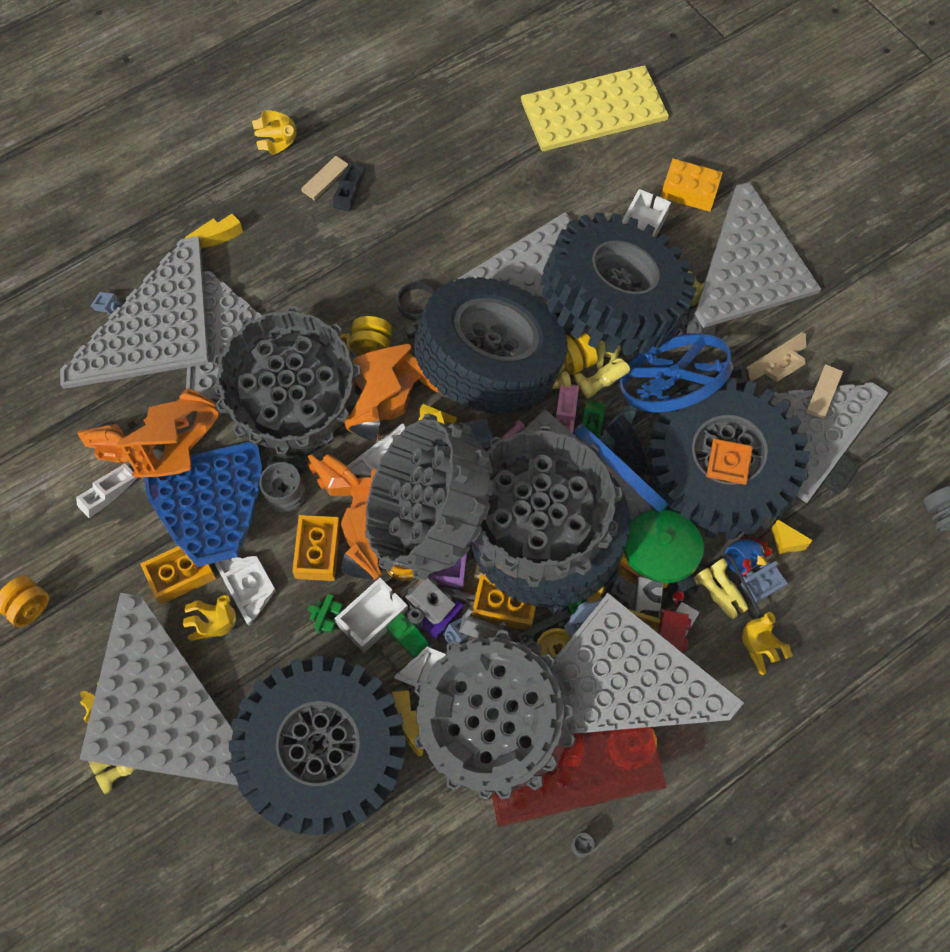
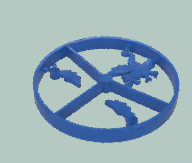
[620,334,733,412]
[573,423,669,513]

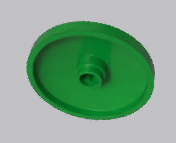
[624,510,704,583]

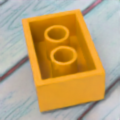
[661,159,723,212]
[292,515,340,581]
[140,546,216,605]
[472,575,536,631]

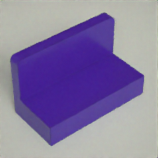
[422,600,464,641]

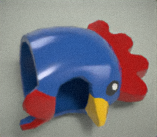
[725,536,773,576]

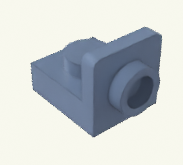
[91,292,124,315]
[443,618,472,644]

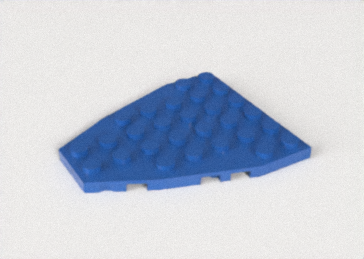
[144,442,263,567]

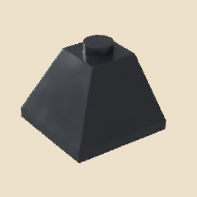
[600,564,638,611]

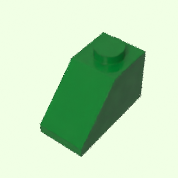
[580,401,604,441]
[387,613,430,659]

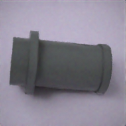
[408,608,424,630]

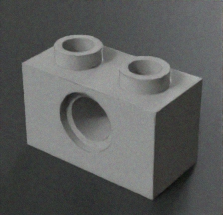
[405,578,455,624]

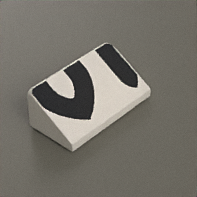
[635,577,663,618]

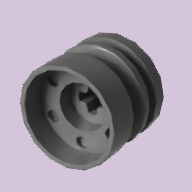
[259,462,306,512]
[923,486,950,532]

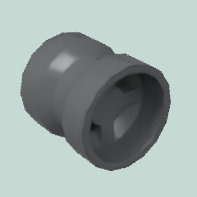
[571,833,594,857]

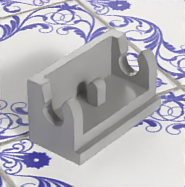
[459,609,506,638]

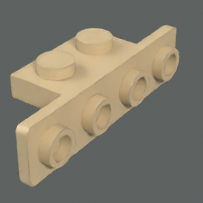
[746,332,806,382]

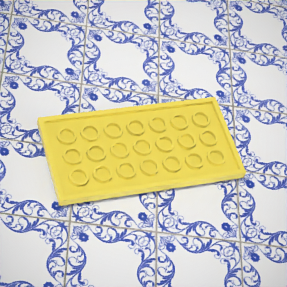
[521,65,669,152]

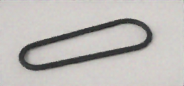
[722,554,761,619]

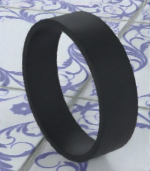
[397,282,435,321]

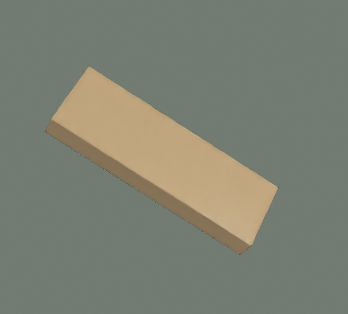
[301,156,348,201]
[806,364,843,419]

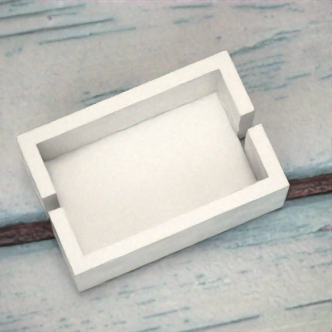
[622,189,671,238]
[335,578,408,653]

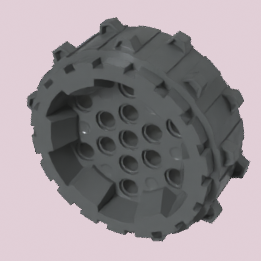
[213,306,361,456]
[365,413,493,580]
[473,426,622,587]
[414,630,577,799]

